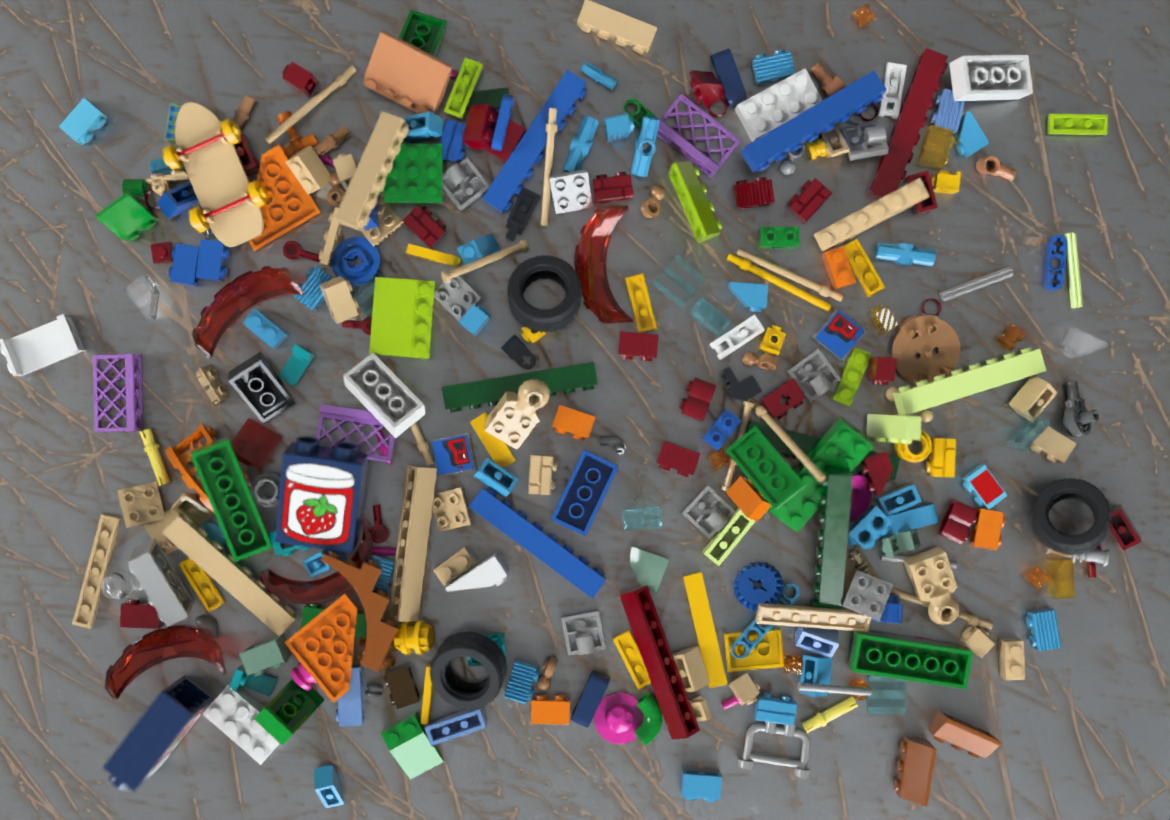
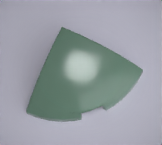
[630,546,669,594]

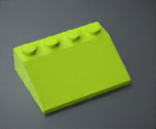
[668,161,722,244]
[369,277,435,359]

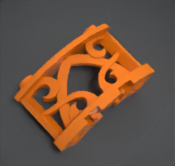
[165,423,251,514]

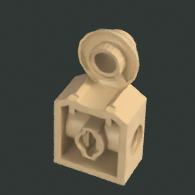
[485,380,550,450]
[903,546,959,625]

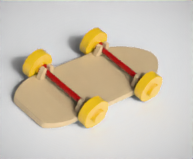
[163,102,267,247]

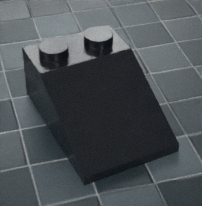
[228,351,295,423]

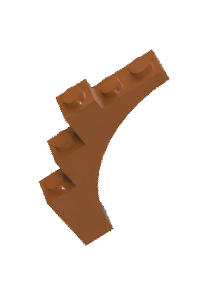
[321,551,398,672]

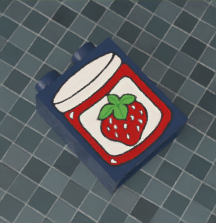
[275,436,369,554]
[102,676,214,792]

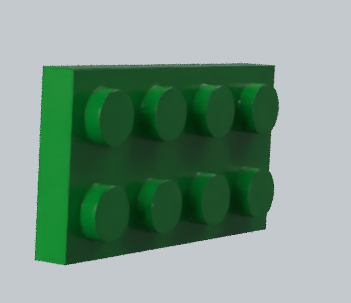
[725,426,806,511]

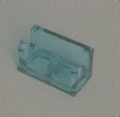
[688,297,731,337]
[622,507,662,531]

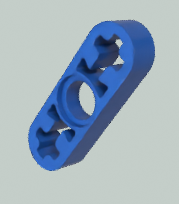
[492,94,514,151]
[1044,235,1067,291]

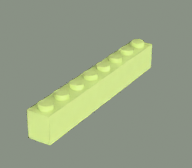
[893,347,1046,415]

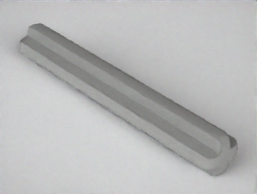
[939,267,1014,301]

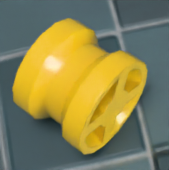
[806,138,827,160]

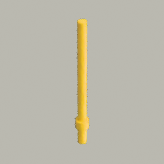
[726,253,831,311]

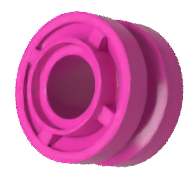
[290,662,317,691]

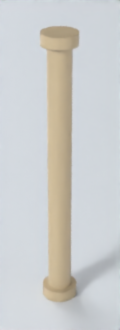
[441,239,529,283]
[721,401,755,491]

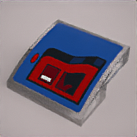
[812,306,868,362]
[430,432,477,478]

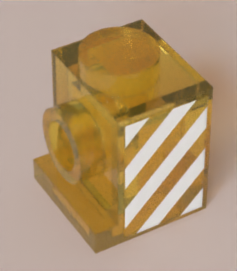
[870,305,899,336]

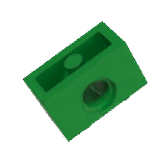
[758,227,800,249]

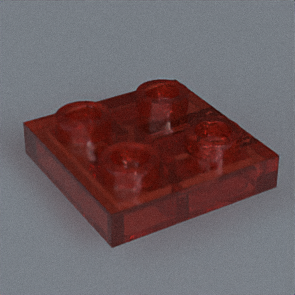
[231,418,282,470]

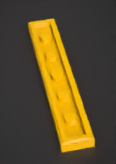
[683,572,727,688]

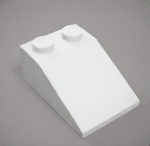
[445,552,509,592]

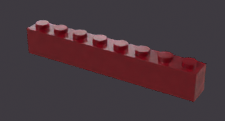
[867,48,948,199]
[619,585,700,740]

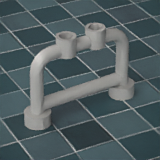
[738,722,810,779]

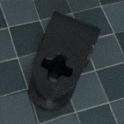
[501,334,536,369]

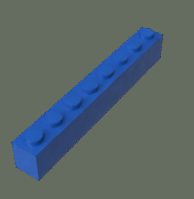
[482,70,587,214]
[741,71,887,173]
[469,487,606,599]

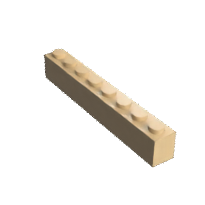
[388,465,437,622]
[162,513,296,636]

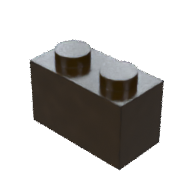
[383,662,421,709]

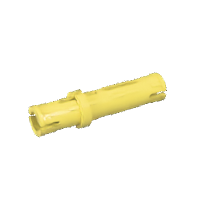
[139,428,171,486]
[802,696,858,734]

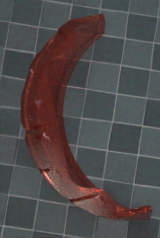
[574,205,633,324]
[192,266,305,359]
[260,518,373,605]
[105,626,227,700]

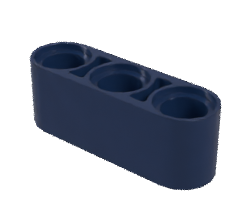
[710,48,747,107]
[570,670,610,728]

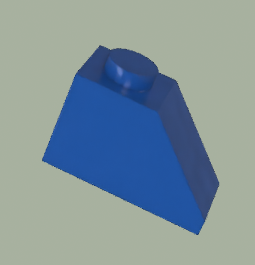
[157,181,199,219]

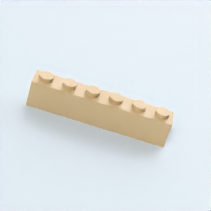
[335,112,409,232]
[813,178,929,252]

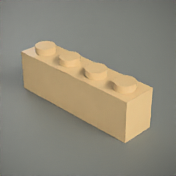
[577,0,658,54]

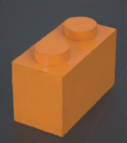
[821,246,856,290]
[552,405,595,441]
[726,476,771,522]
[969,507,1005,550]
[531,694,570,725]

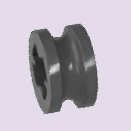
[365,683,384,697]

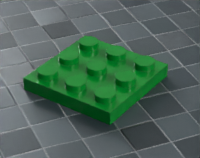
[384,144,443,203]

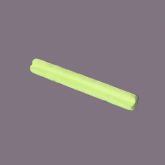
[1064,232,1083,308]

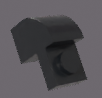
[721,367,762,400]

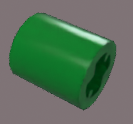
[122,179,147,197]

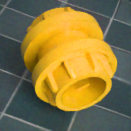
[894,430,932,462]
[394,620,434,654]

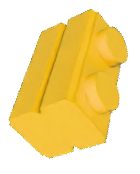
[925,438,956,478]

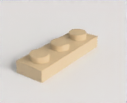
[319,207,342,267]

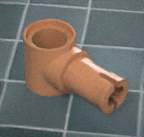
[811,63,846,98]
[976,156,1016,181]

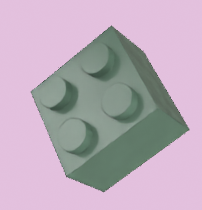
[239,633,292,676]

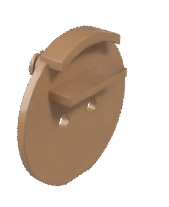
[892,313,960,384]

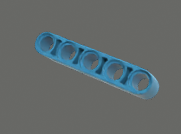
[847,503,939,545]
[730,583,800,659]

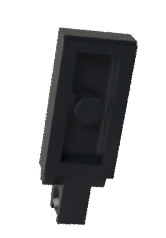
[506,187,541,242]

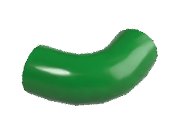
[633,692,663,747]

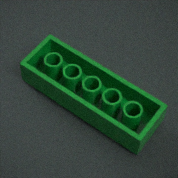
[768,417,874,533]
[190,436,272,562]
[848,631,973,689]

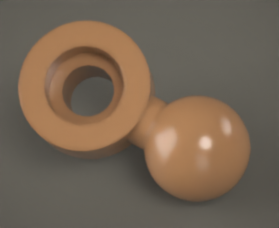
[327,171,346,207]
[641,185,665,218]
[742,352,778,371]
[536,657,558,691]

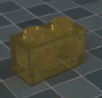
[917,125,955,171]
[1046,557,1075,599]

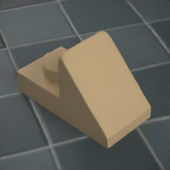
[818,124,850,158]
[171,493,214,527]
[689,696,712,721]

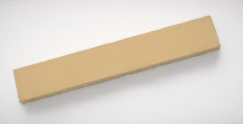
[72,513,122,629]
[755,603,871,632]

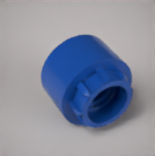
[871,595,903,623]

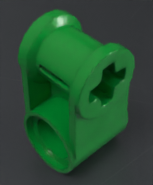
[622,98,657,131]

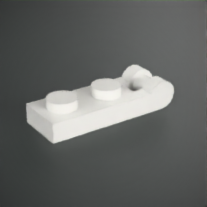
[878,62,907,119]
[710,315,765,360]

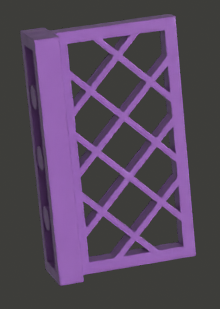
[657,94,741,179]
[93,354,143,432]
[316,404,395,462]

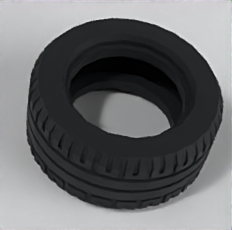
[508,255,582,333]
[1033,478,1111,556]
[430,631,507,709]

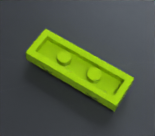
[444,57,483,119]
[1048,114,1108,135]
[831,346,872,407]

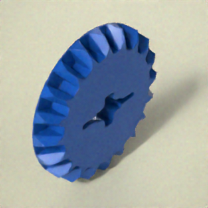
[331,237,381,286]
[733,561,784,611]

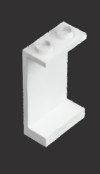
[0,314,85,376]

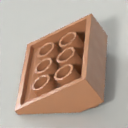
[363,30,452,115]

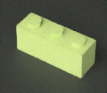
[867,414,921,444]
[702,508,756,566]

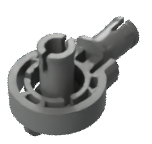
[1063,381,1099,437]

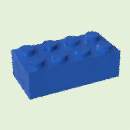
[551,449,619,537]

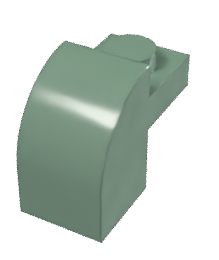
[881,529,921,558]

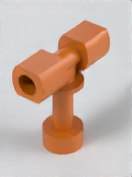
[276,111,319,159]

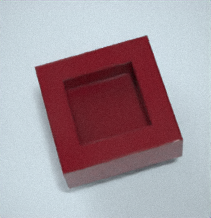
[150,242,174,264]

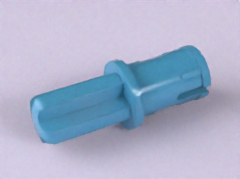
[581,62,618,91]

